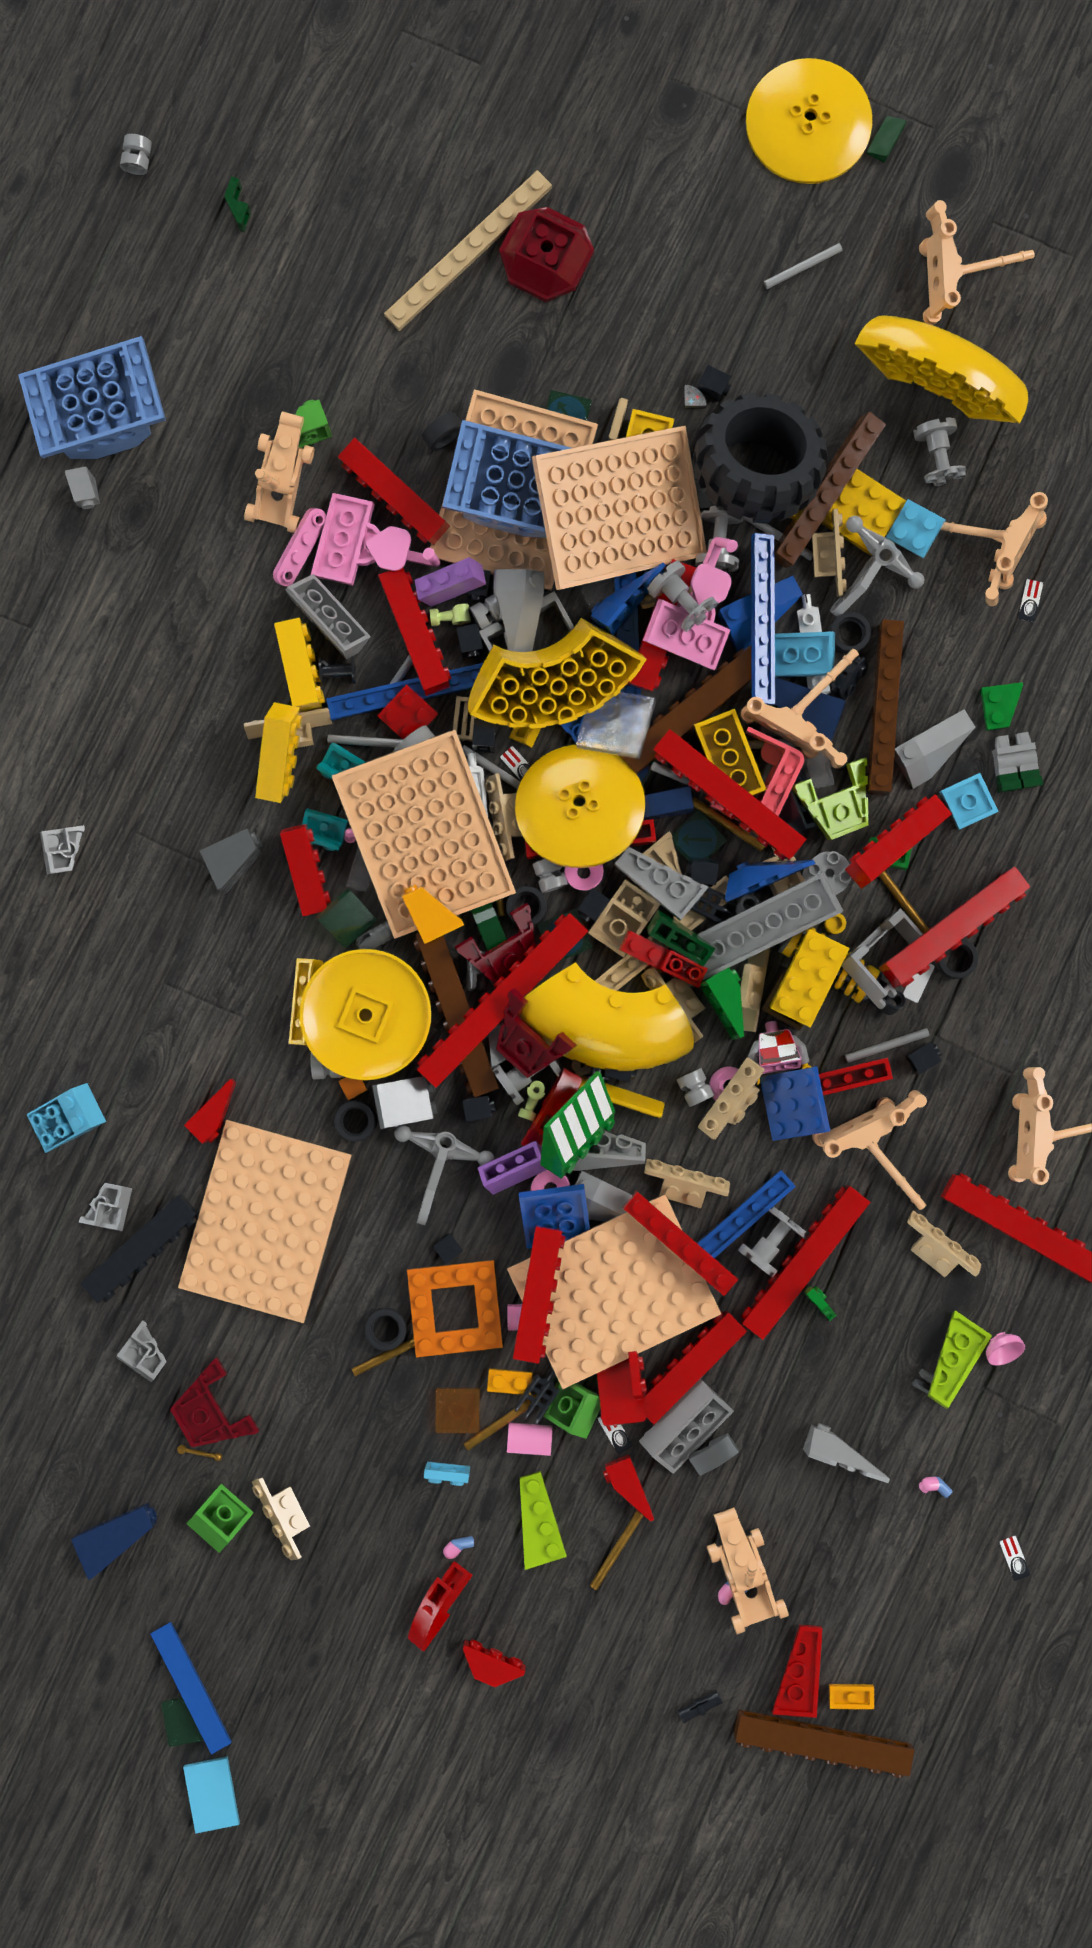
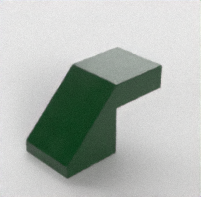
[224,176,251,232]
[471,903,507,951]

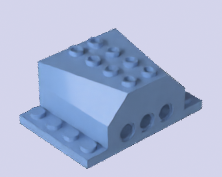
[18,336,166,459]
[442,420,571,538]

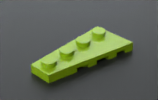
[928,1310,992,1409]
[520,1471,567,1570]

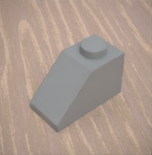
[65,467,100,509]

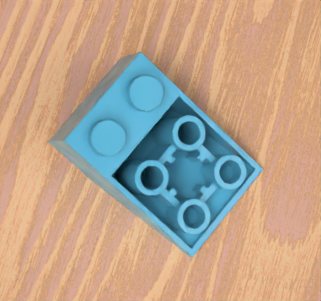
[27,1083,106,1153]

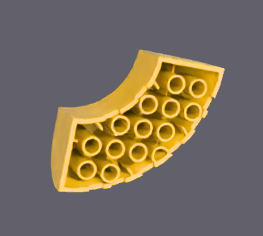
[855,315,1028,423]
[468,618,647,729]
[519,962,694,1071]

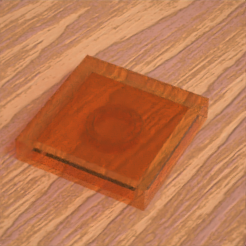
[436,1388,480,1433]

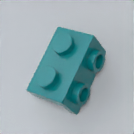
[316,742,366,779]
[302,808,348,851]

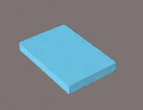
[775,631,835,677]
[183,1756,240,1834]

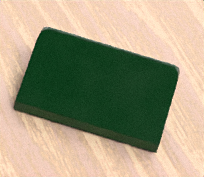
[866,116,907,163]

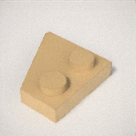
[643,831,681,874]

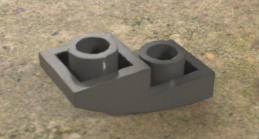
[689,1433,739,1476]

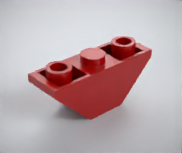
[463,1639,526,1687]

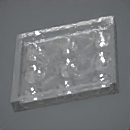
[576,692,656,759]

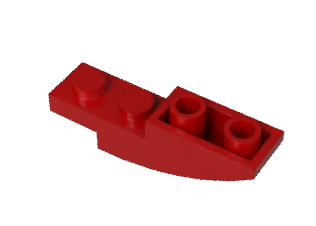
[619,930,708,988]
[521,1068,583,1146]
[408,1561,473,1651]

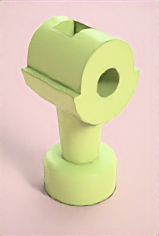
[430,604,471,626]
[518,1081,545,1122]

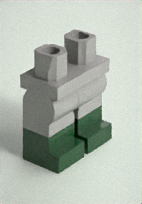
[992,732,1044,793]

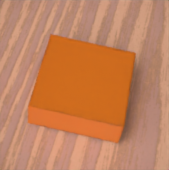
[338,1077,368,1100]

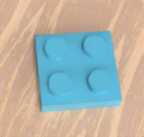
[886,499,946,559]
[940,773,998,830]
[424,1462,470,1486]

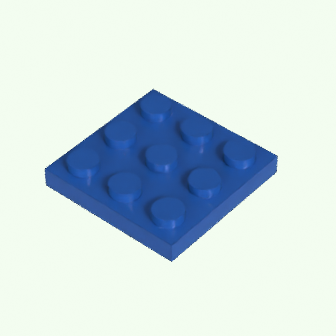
[760,1066,830,1141]
[519,1184,590,1249]

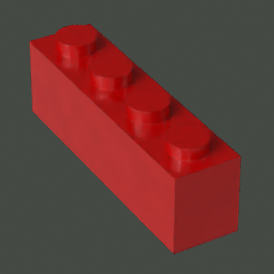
[280,824,331,916]
[819,1058,893,1095]

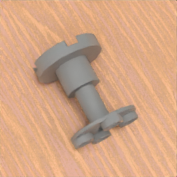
[913,418,966,486]
[695,506,743,572]
[647,560,718,632]
[802,851,852,895]
[492,1061,561,1105]
[738,1207,806,1277]

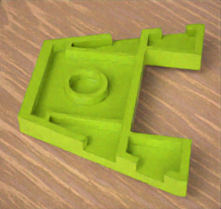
[792,758,868,840]

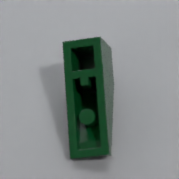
[647,910,715,967]

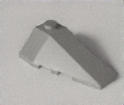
[493,569,544,652]
[894,709,975,789]
[573,1131,646,1171]
[574,1170,632,1222]
[803,1423,890,1483]

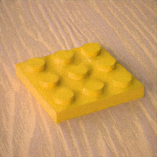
[821,469,906,556]

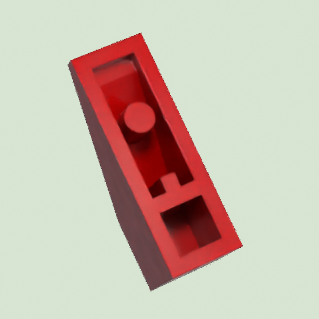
[184,1079,236,1144]
[603,1454,654,1521]

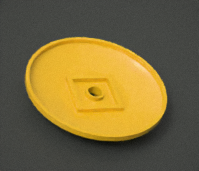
[746,58,872,184]
[515,744,645,868]
[299,949,431,1080]

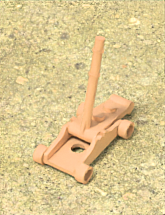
[919,200,1034,325]
[244,412,315,533]
[941,492,1048,606]
[740,649,859,769]
[1008,1067,1092,1185]
[812,1090,927,1210]
[707,1508,789,1634]

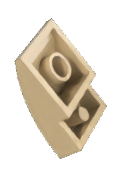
[588,878,660,957]

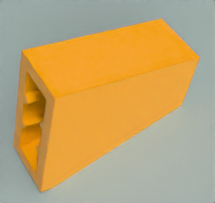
[402,884,464,944]

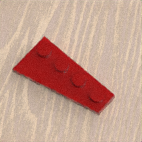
[772,1625,823,1718]

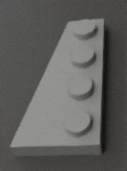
[614,847,709,921]

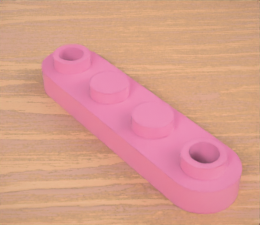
[273,508,326,586]

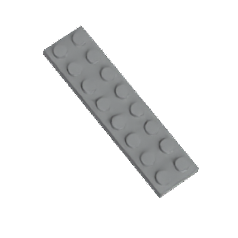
[670,872,843,987]

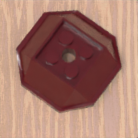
[499,207,594,303]

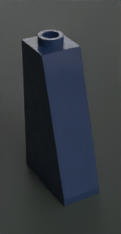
[775,677,846,742]
[644,786,694,820]
[71,1503,157,1580]

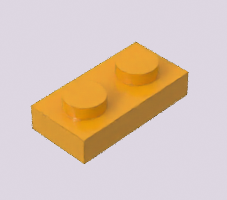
[487,1368,532,1395]
[829,1684,874,1709]

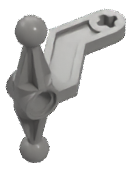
[830,516,925,617]
[394,1125,494,1225]

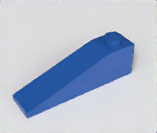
[591,563,667,635]
[717,576,803,652]
[725,860,815,902]

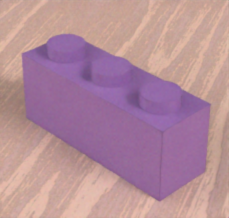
[415,557,486,607]
[478,1141,547,1195]

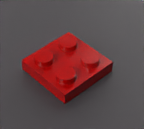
[377,684,438,740]

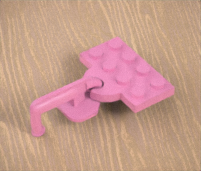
[311,493,440,586]
[643,537,738,670]

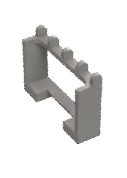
[479,591,574,652]
[841,908,923,1009]

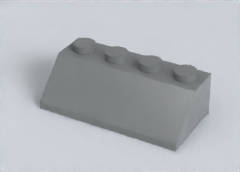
[285,574,371,660]
[639,1379,734,1474]

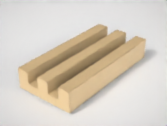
[608,398,628,441]
[453,696,476,742]

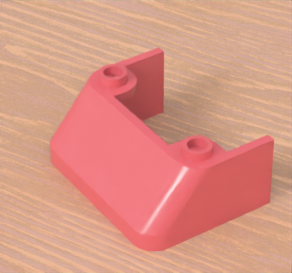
[710,727,804,821]

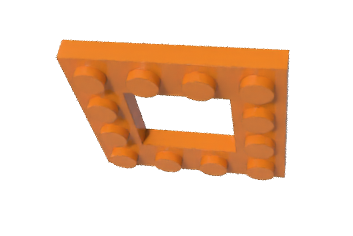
[407,1260,503,1357]

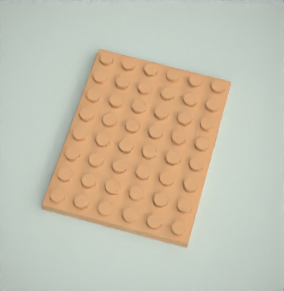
[430,389,598,591]
[531,426,707,590]
[332,729,516,939]
[178,1120,352,1323]
[507,1194,721,1389]

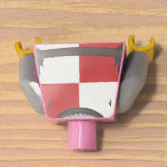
[748,1021,811,1085]

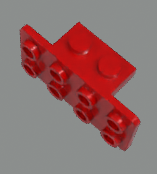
[597,1351,647,1426]

